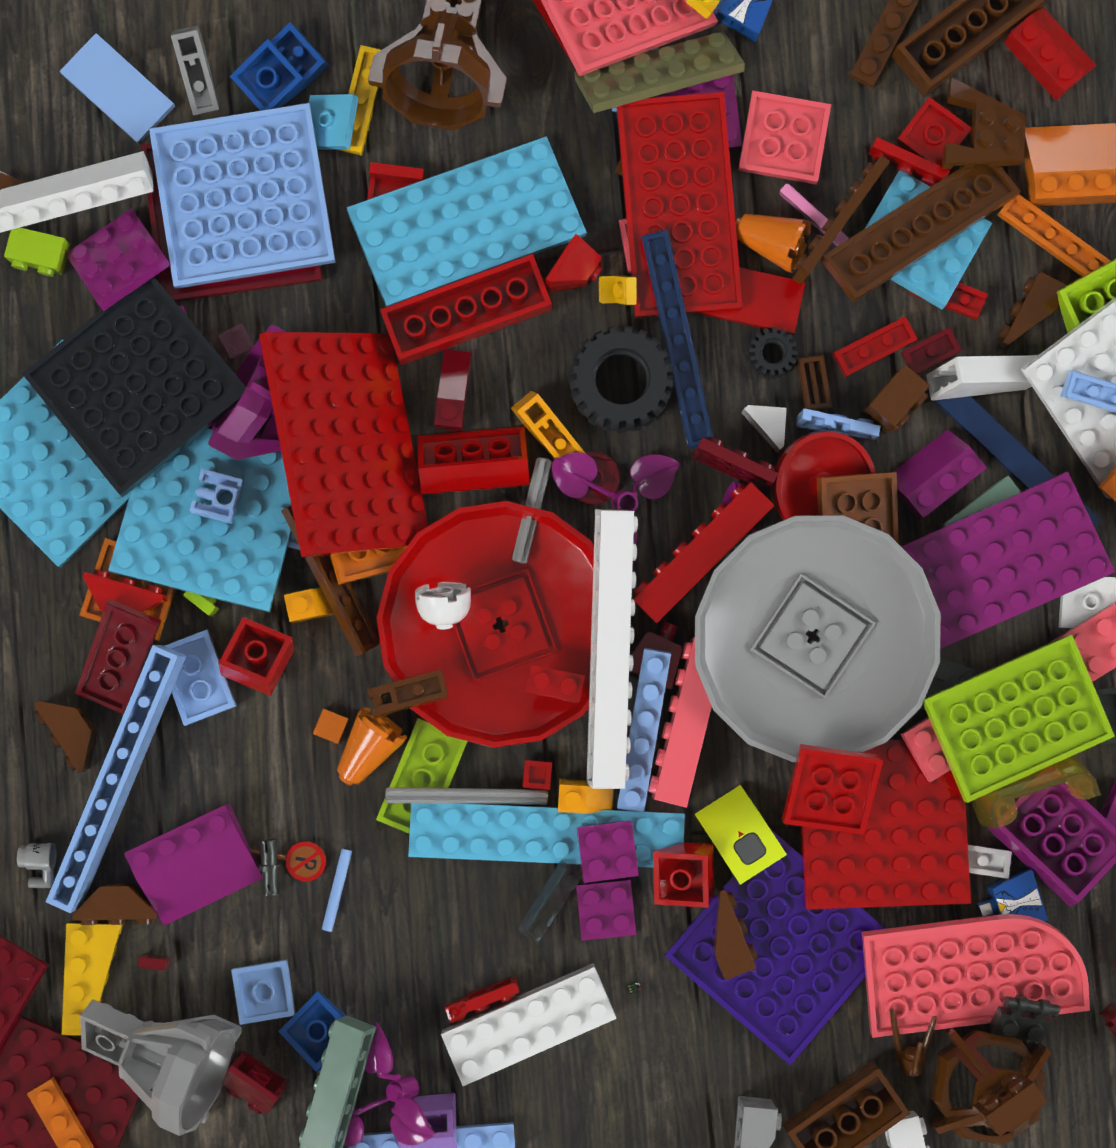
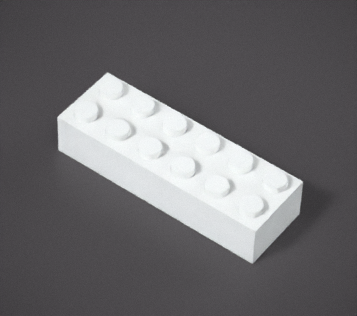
[441,963,616,1086]

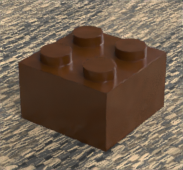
[861,364,930,434]

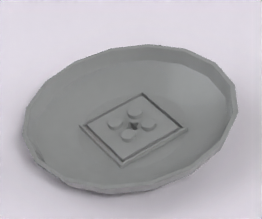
[695,516,941,762]

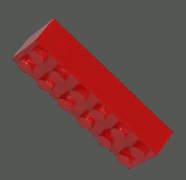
[380,254,552,365]
[633,482,775,623]

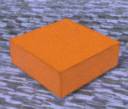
[313,708,349,744]

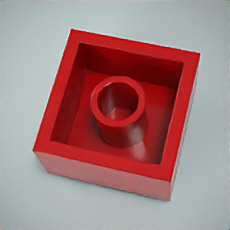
[218,617,294,696]

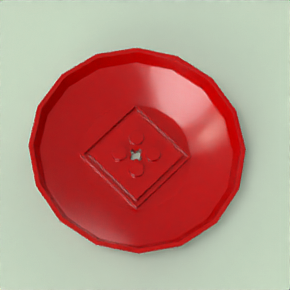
[377,501,594,748]

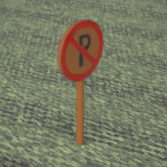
[251,841,326,882]

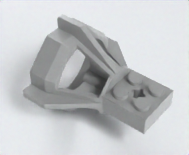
[80,999,242,1136]

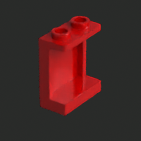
[367,162,425,200]

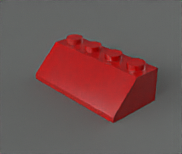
[417,426,530,494]

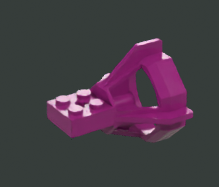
[208,325,286,460]

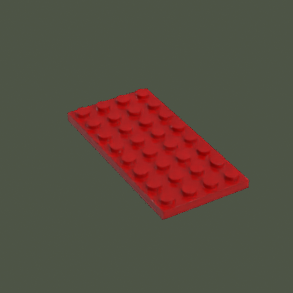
[617,92,743,318]

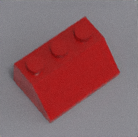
[1003,7,1097,101]

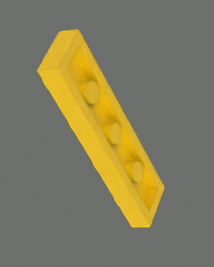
[339,45,381,156]

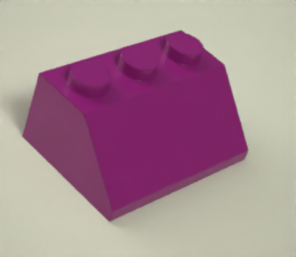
[893,429,987,521]

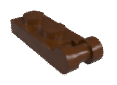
[367,670,449,718]

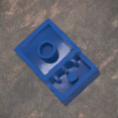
[230,22,330,111]
[279,991,346,1072]

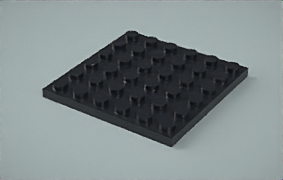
[22,277,246,497]

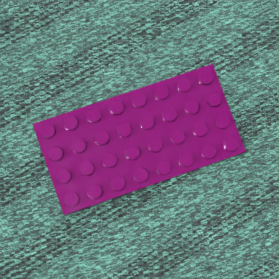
[901,471,1115,649]

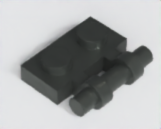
[989,995,1060,1042]

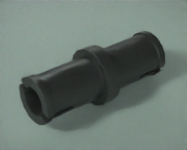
[259,838,281,896]

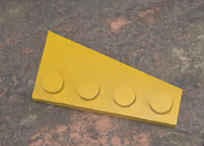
[62,922,123,1035]

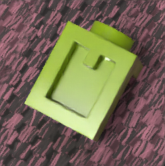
[183,592,219,617]

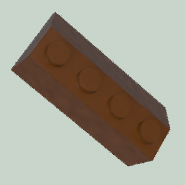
[783,1061,910,1148]

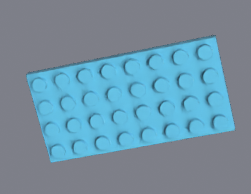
[347,136,587,307]

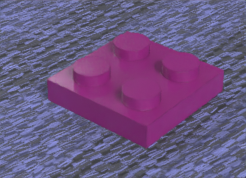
[576,820,639,883]
[576,879,636,941]

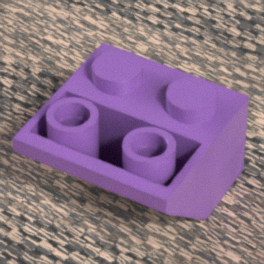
[397,1093,457,1148]

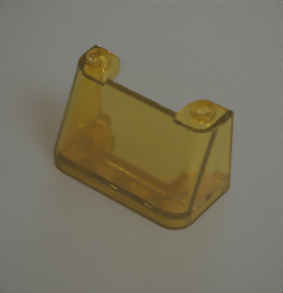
[972,755,1101,829]

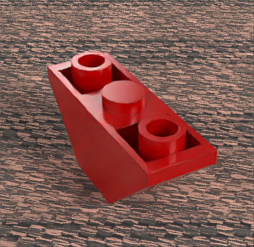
[83,569,169,613]

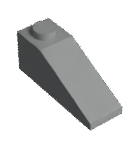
[171,25,219,116]

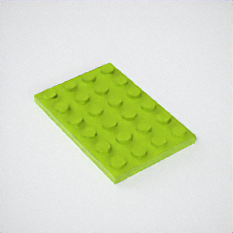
[923,635,1115,803]

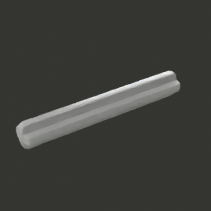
[512,458,552,563]

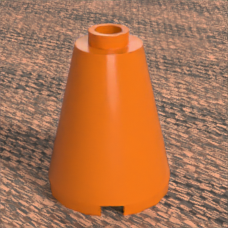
[736,214,811,273]
[337,707,407,785]

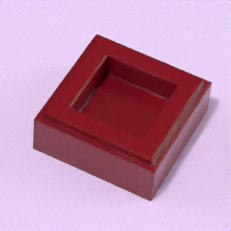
[138,953,172,971]

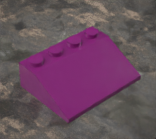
[988,767,1116,907]
[124,804,262,926]

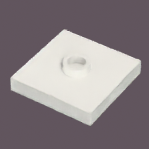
[1059,577,1116,629]

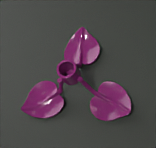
[552,452,679,544]
[344,1022,435,1147]

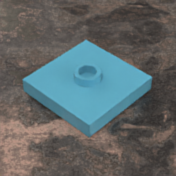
[309,94,359,150]

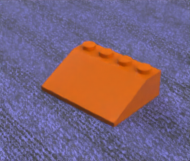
[1024,123,1116,207]

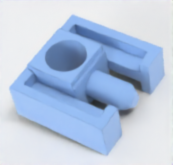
[189,469,245,524]

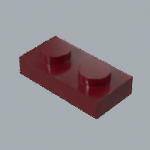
[900,327,962,374]

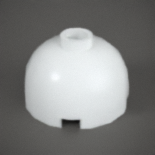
[415,582,471,629]

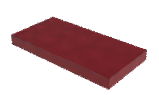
[75,599,161,714]

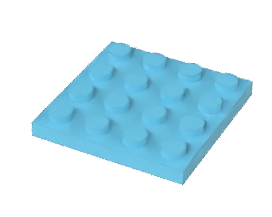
[865,170,992,310]

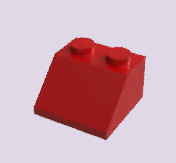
[653,842,715,908]

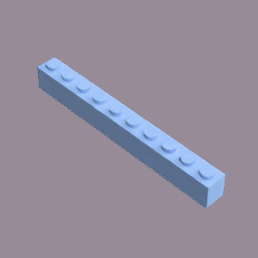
[46,645,186,913]

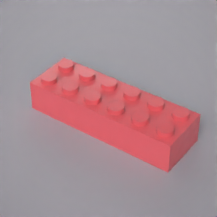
[648,637,712,808]

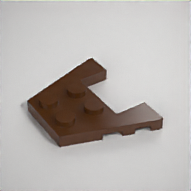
[942,78,1026,169]

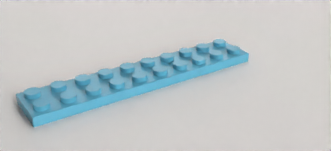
[408,803,685,868]

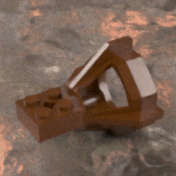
[368,0,507,131]
[929,1028,1051,1146]

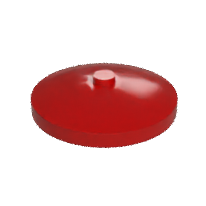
[772,431,876,521]

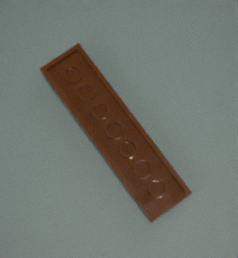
[820,164,1021,303]

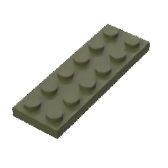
[575,31,745,113]

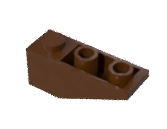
[998,271,1067,349]
[713,887,758,981]

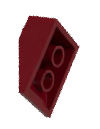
[221,1051,289,1115]

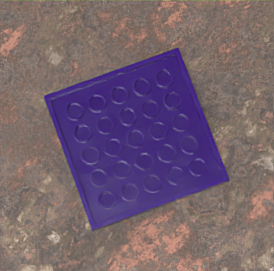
[664,830,885,1065]

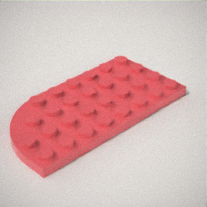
[862,914,1090,1038]

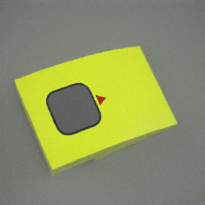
[695,785,787,885]

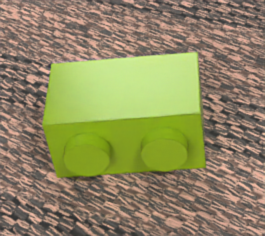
[4,227,71,277]

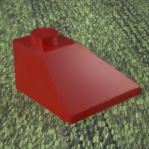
[546,234,603,293]

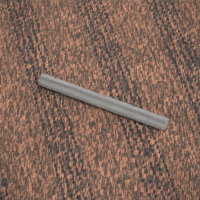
[385,788,548,805]

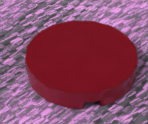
[575,452,620,505]

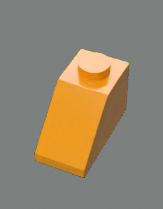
[284,588,334,623]
[558,779,614,814]

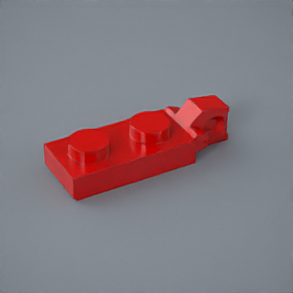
[445,976,519,1023]

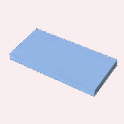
[59,33,175,144]

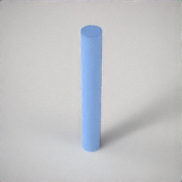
[322,848,352,932]

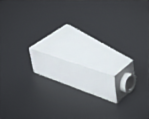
[926,355,1037,400]

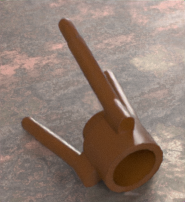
[890,1009,937,1076]

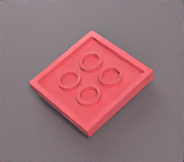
[738,90,831,185]

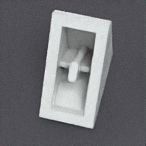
[742,405,786,453]

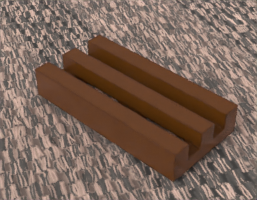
[796,355,832,411]

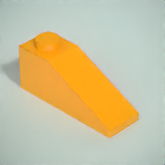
[511,391,586,459]

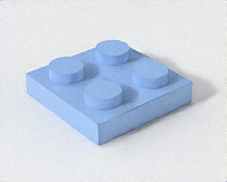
[231,959,296,1025]

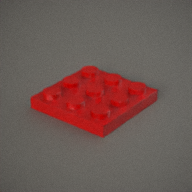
[782,744,884,835]

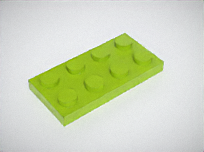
[376,718,468,834]

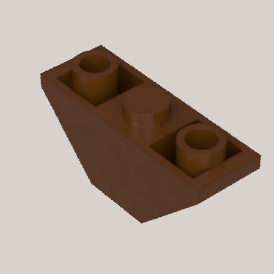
[34,701,97,773]
[72,884,159,925]

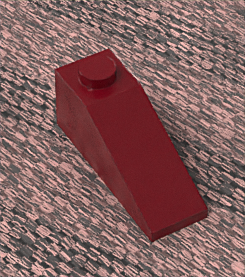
[434,349,471,432]

